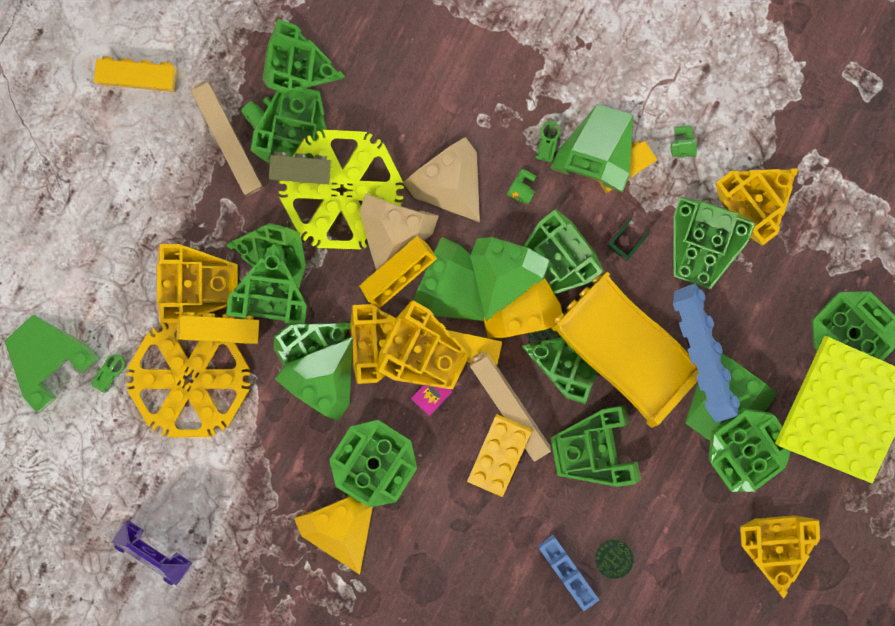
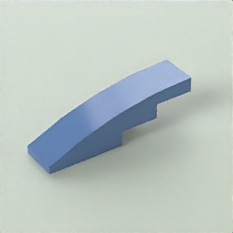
[537,535,599,611]

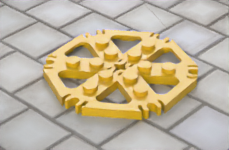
[126,323,251,437]

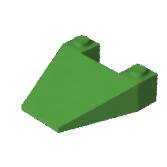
[4,315,100,412]
[550,404,641,487]

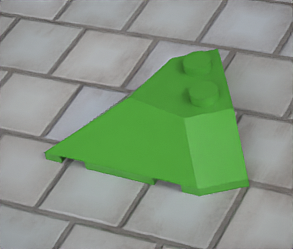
[263,19,345,93]
[226,223,306,289]
[470,237,550,321]
[226,243,307,324]
[274,323,351,366]
[275,337,353,421]
[522,337,597,404]

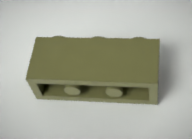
[269,152,331,184]

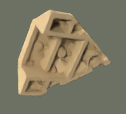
[403,137,480,222]
[359,193,439,271]

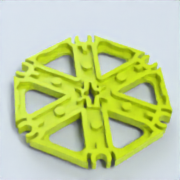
[278,129,404,249]

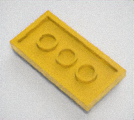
[467,414,533,497]

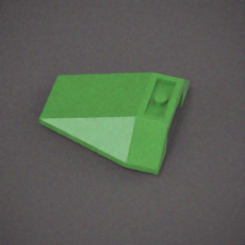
[551,104,634,192]
[674,197,755,289]

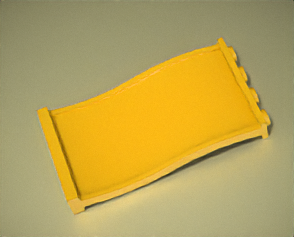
[551,271,699,428]

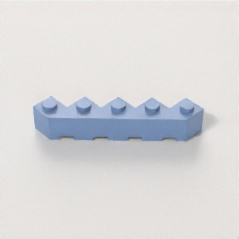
[673,284,740,423]

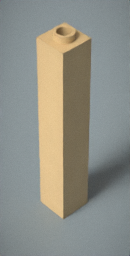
[191,82,264,197]
[470,352,551,462]

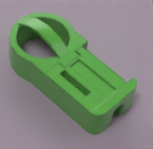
[535,121,560,162]
[91,354,126,393]

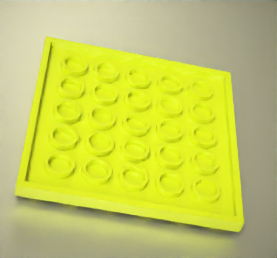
[775,336,895,484]

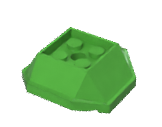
[811,292,895,361]
[708,408,792,492]
[329,420,417,507]

